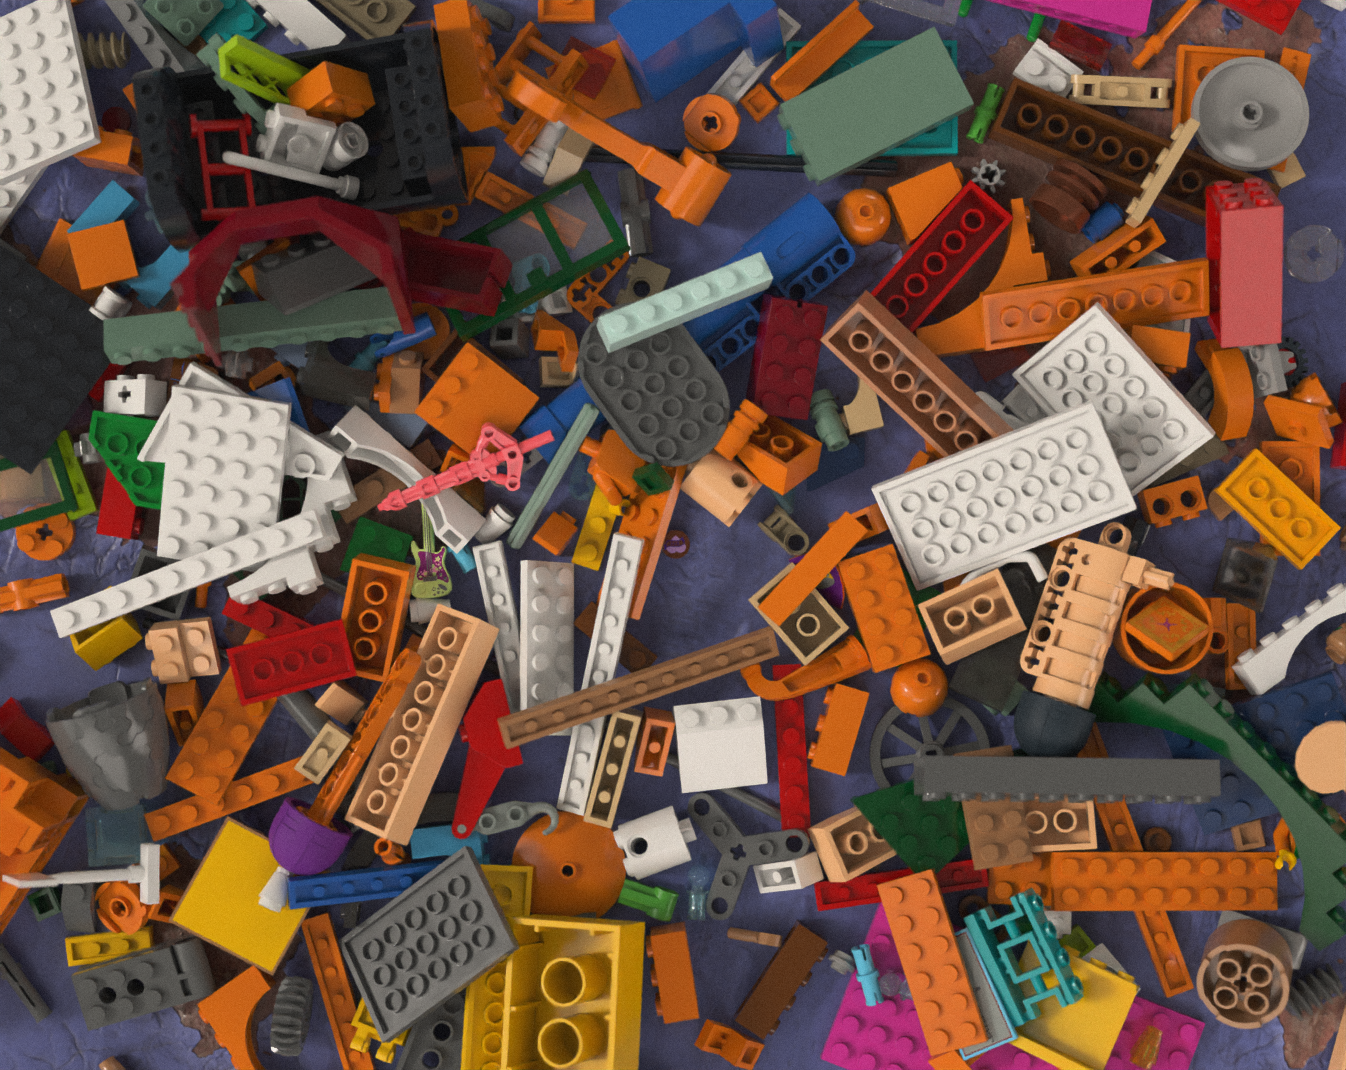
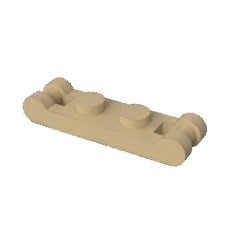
[1069,74,1172,108]

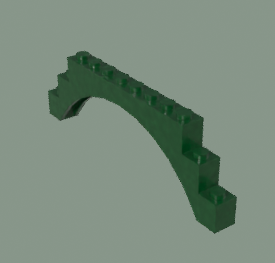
[1079,671,1346,951]

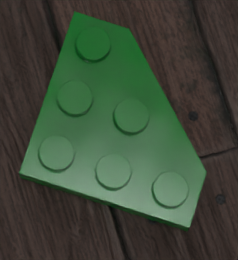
[88,410,165,510]

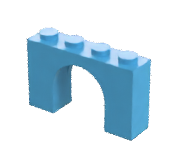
[67,180,189,310]
[410,822,491,865]

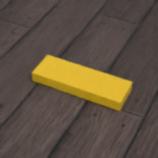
[65,926,155,967]

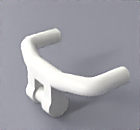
[960,551,1048,585]

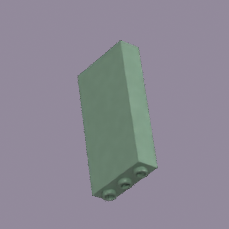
[777,26,974,187]

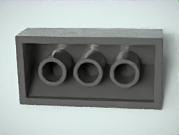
[251,233,377,316]

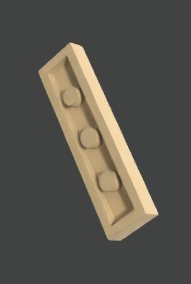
[1125,117,1201,228]

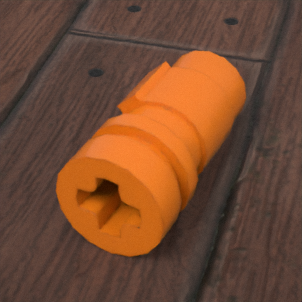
[713,399,768,461]

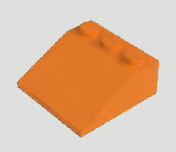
[414,342,540,454]

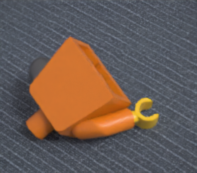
[578,422,645,516]

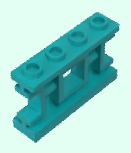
[963,887,1084,1028]

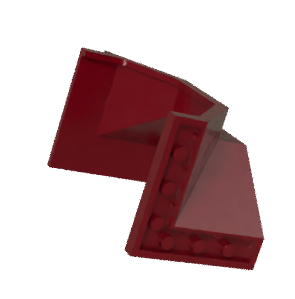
[170,196,416,367]

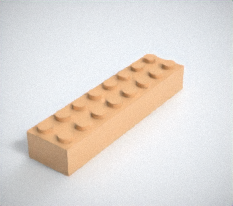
[344,604,500,846]

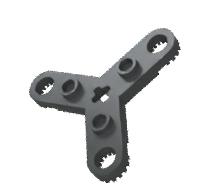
[688,792,810,920]

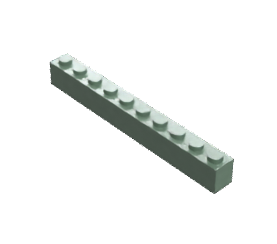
[104,287,402,365]

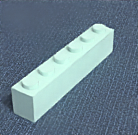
[597,252,773,353]

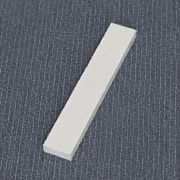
[472,541,520,714]

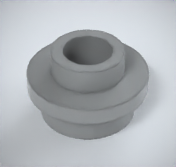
[828,949,855,975]

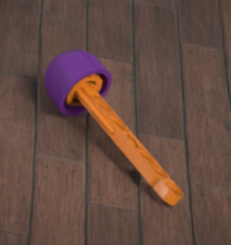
[269,648,422,875]

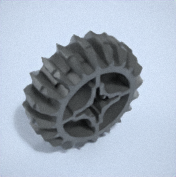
[270,976,314,1057]

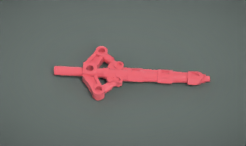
[377,422,555,511]

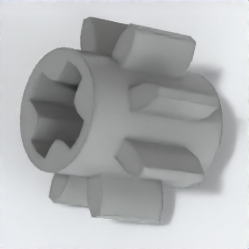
[971,159,1006,195]
[73,433,105,464]

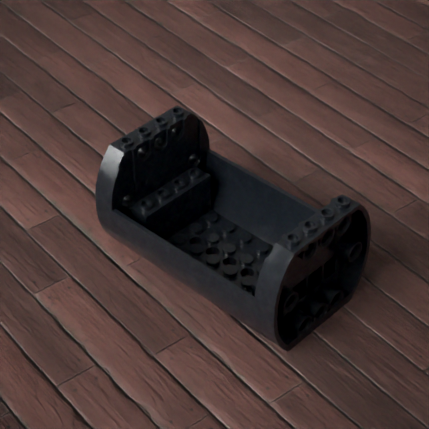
[132,20,469,253]

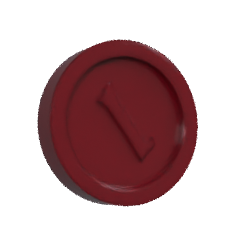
[102,107,132,133]

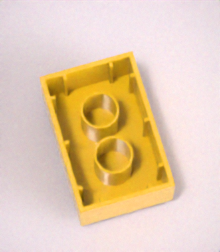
[501,914,645,1070]

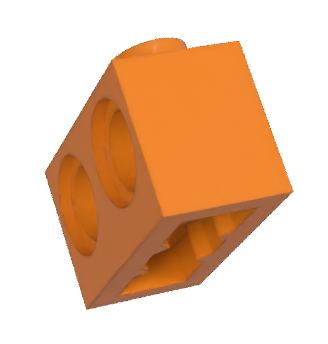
[1137,475,1208,528]

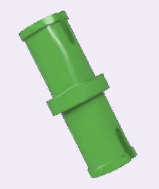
[966,83,1005,144]

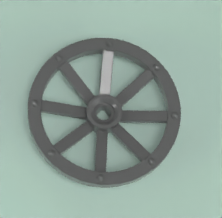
[869,697,990,788]

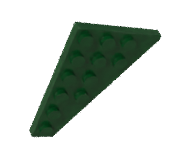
[850,746,1031,874]

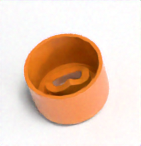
[1112,582,1213,674]

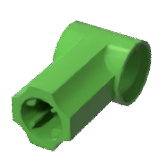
[618,878,679,922]

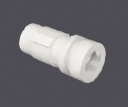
[520,120,568,177]

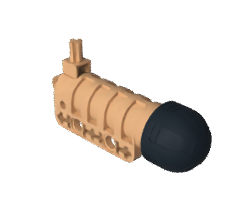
[1014,522,1174,758]

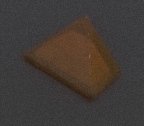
[439,472,487,514]

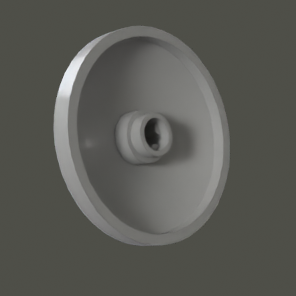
[1191,57,1309,171]

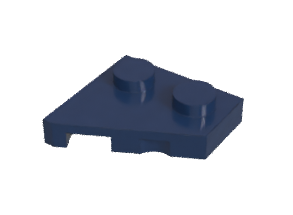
[806,436,865,492]

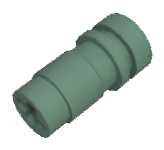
[809,389,849,451]

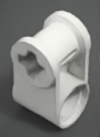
[89,286,133,321]

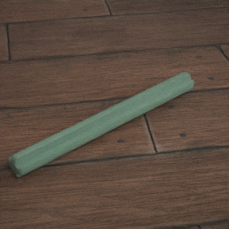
[506,403,600,550]

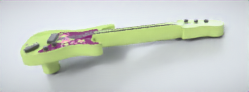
[411,503,452,598]

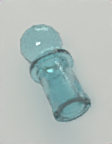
[686,864,710,920]
[879,973,913,1001]

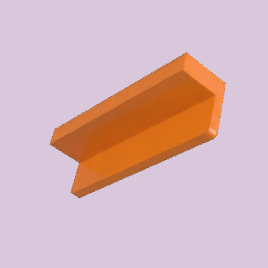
[770,0,874,102]

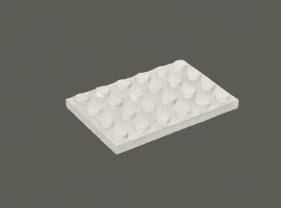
[0,0,101,186]
[1012,302,1216,496]
[157,384,292,572]

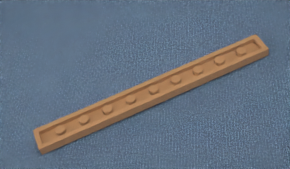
[497,626,779,749]

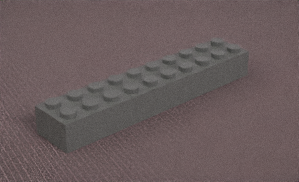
[914,756,1221,805]

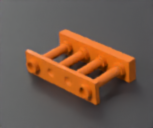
[494,21,589,157]

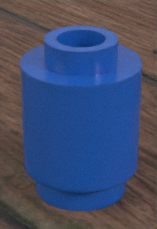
[1082,202,1124,243]

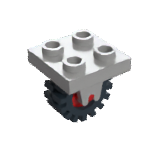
[1231,336,1308,399]

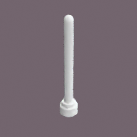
[223,151,360,200]

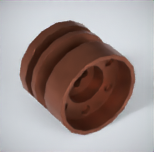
[1029,159,1107,235]

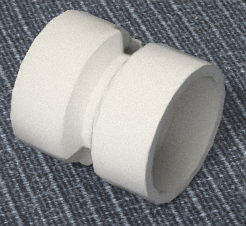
[322,122,369,171]

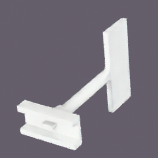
[2,843,160,904]

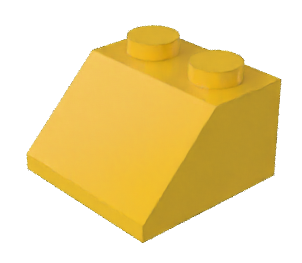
[70,585,143,671]

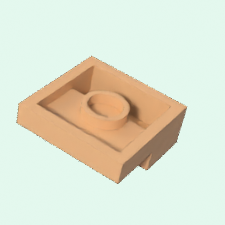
[145,617,222,684]

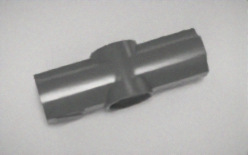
[618,168,653,258]

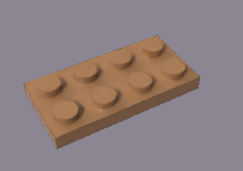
[953,745,1034,870]

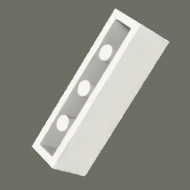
[245,0,350,50]

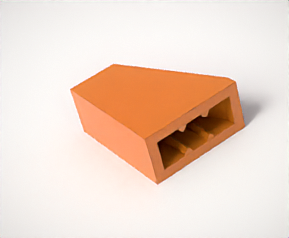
[885,162,964,245]

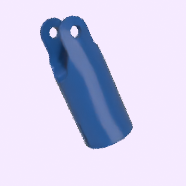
[369,312,437,358]

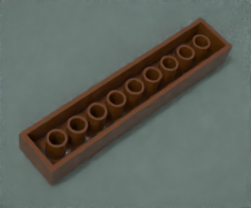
[988,77,1282,227]

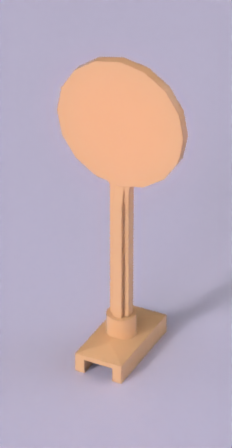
[1295,720,1346,794]

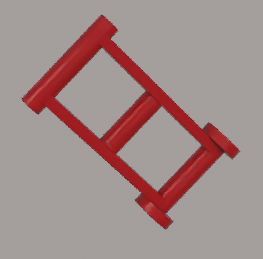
[189,113,259,221]

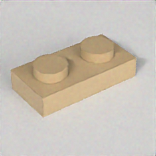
[294,720,353,785]

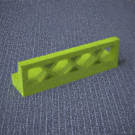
[218,34,311,105]

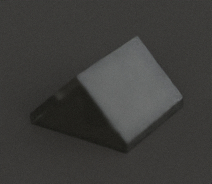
[1212,537,1278,613]

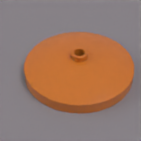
[511,810,626,918]

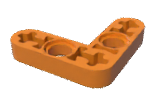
[566,240,629,323]

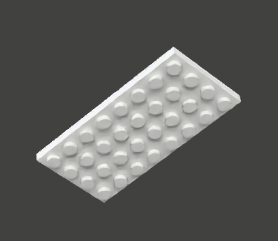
[872,400,1137,591]

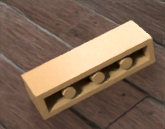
[583,708,644,828]

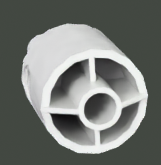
[613,805,697,880]

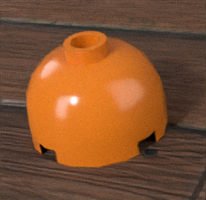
[834,188,891,246]
[1290,372,1342,429]
[890,658,948,717]

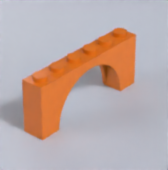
[197,965,276,1070]

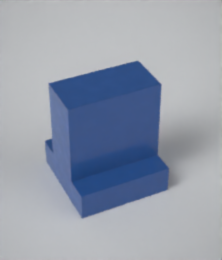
[608,0,784,103]

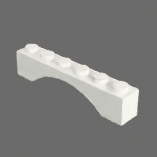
[326,405,487,553]
[1231,583,1346,695]

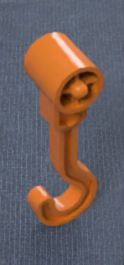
[505,69,732,227]

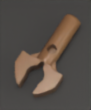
[727,927,783,947]

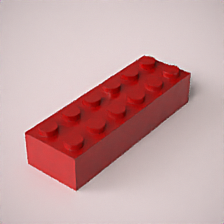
[870,180,1014,333]

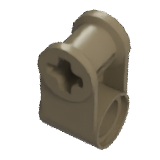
[757,504,809,557]

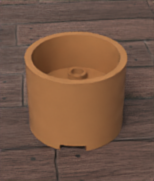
[1197,919,1293,1029]

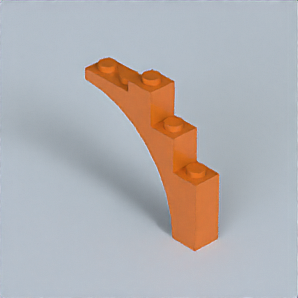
[913,198,1051,358]

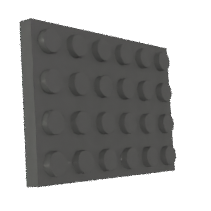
[338,846,520,1043]

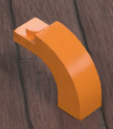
[1194,338,1254,441]

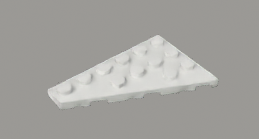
[137,361,345,481]

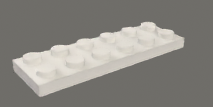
[520,560,574,736]

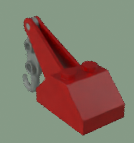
[451,678,559,839]

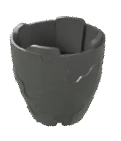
[45,677,170,811]

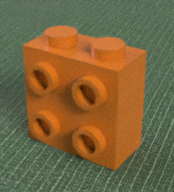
[72,126,144,177]

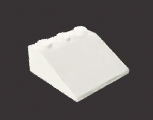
[672,696,768,793]

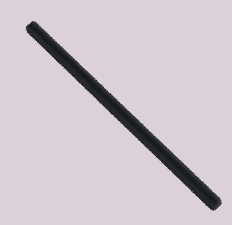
[584,145,898,177]

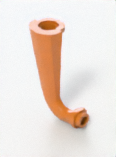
[740,635,871,701]

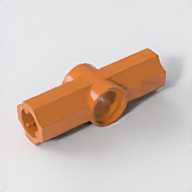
[0,573,70,613]

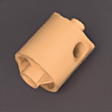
[680,449,763,527]

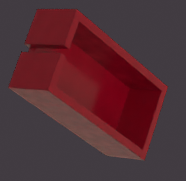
[379,230,513,317]
[746,294,828,420]

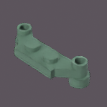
[197,33,276,135]

